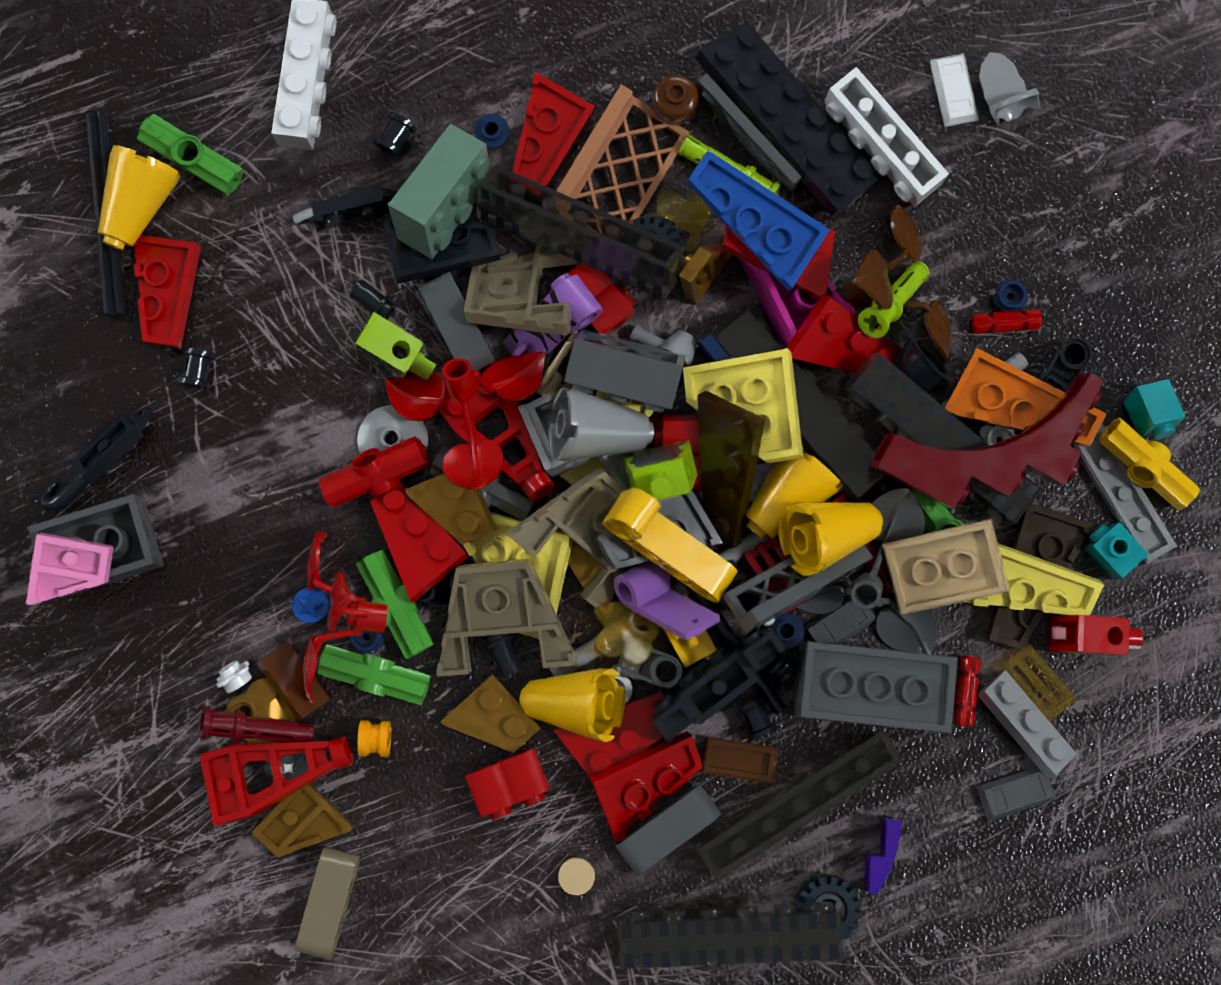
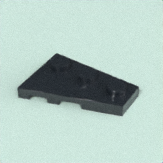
[381,216,500,284]

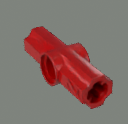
[319,436,430,508]

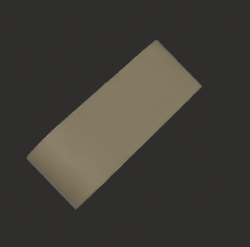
[295,847,360,960]

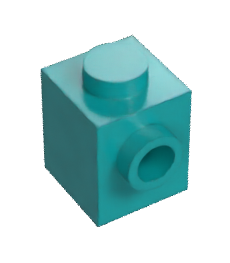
[1124,379,1186,440]
[1083,522,1149,580]

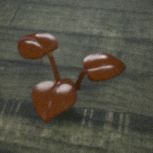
[844,203,952,362]

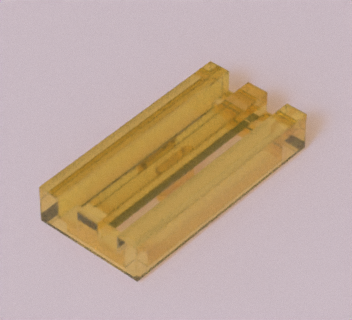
[1000,644,1076,722]

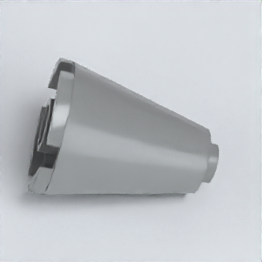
[549,388,654,461]

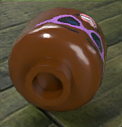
[652,74,698,126]

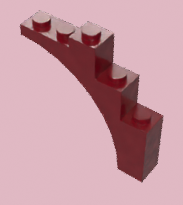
[869,374,1104,509]

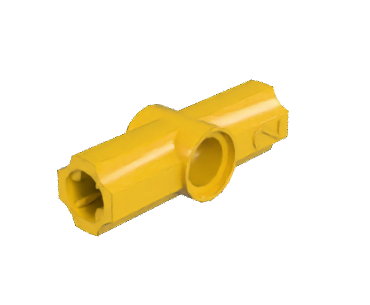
[1098,417,1200,511]

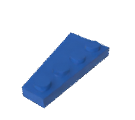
[687,150,830,292]

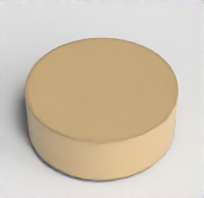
[558,857,595,895]

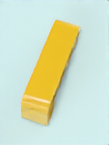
[602,488,738,603]

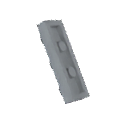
[977,670,1076,779]

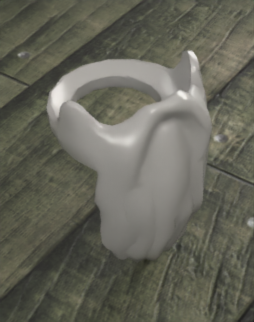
[979,52,1040,125]

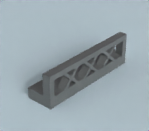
[697,74,803,195]
[723,546,873,634]

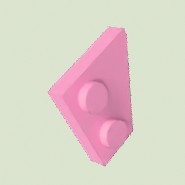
[26,533,114,605]

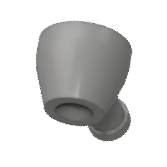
[630,324,697,370]

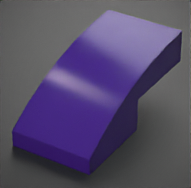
[864,817,902,894]

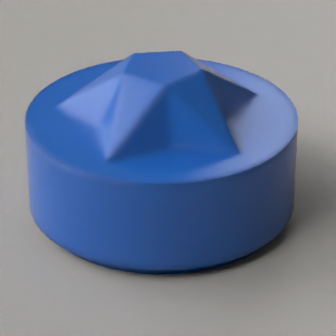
[292,587,330,624]

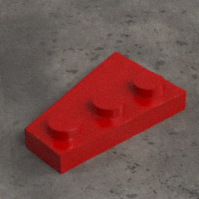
[785,293,901,379]

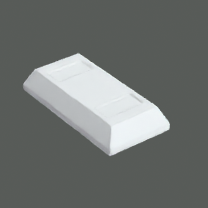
[930,54,979,127]

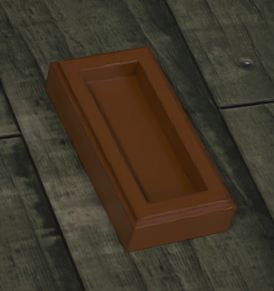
[257,642,330,722]
[701,736,779,784]

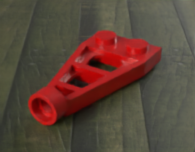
[438,370,555,502]
[200,737,353,827]

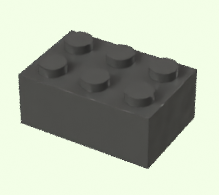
[564,329,686,412]
[28,494,164,599]

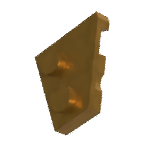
[679,243,734,305]

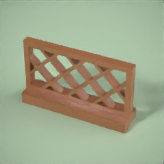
[545,84,690,251]

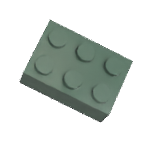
[388,123,493,259]

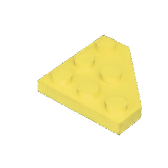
[683,348,803,463]
[463,512,573,639]

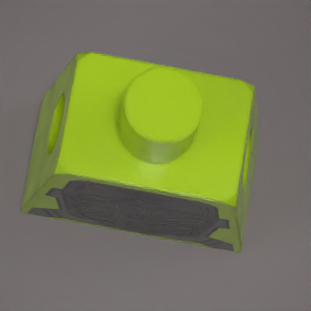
[354,312,438,380]
[622,440,697,501]

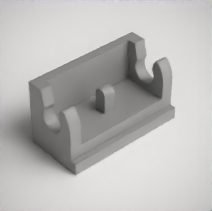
[518,394,588,478]

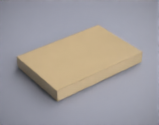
[882,519,1010,615]

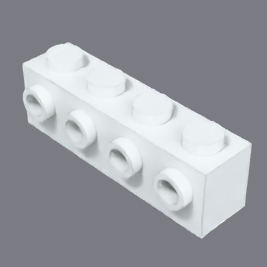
[271,0,336,150]
[824,67,949,207]

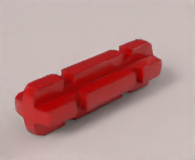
[971,309,1042,334]
[953,656,981,727]

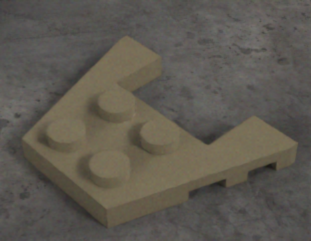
[463,234,581,335]
[506,468,625,617]
[436,559,577,677]

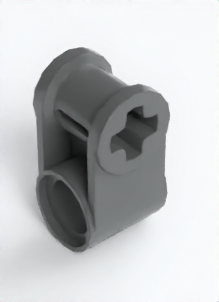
[612,636,682,688]

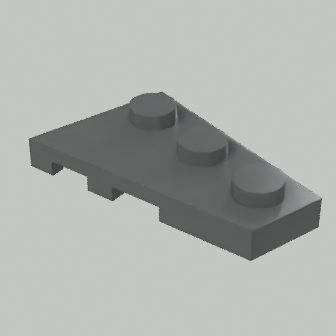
[594,491,723,569]

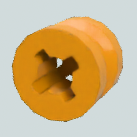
[358,720,391,757]

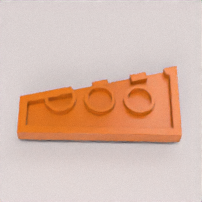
[942,348,1107,447]

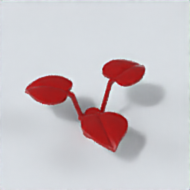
[386,351,546,490]
[303,531,388,703]

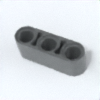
[418,272,495,371]
[615,784,722,876]

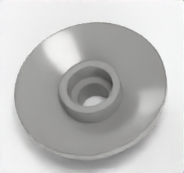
[357,405,428,453]

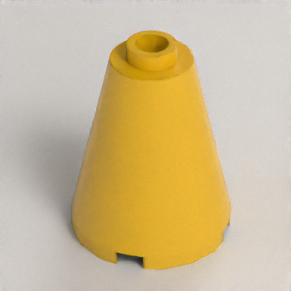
[98,145,180,250]
[746,447,843,539]
[778,502,883,576]
[520,668,625,742]

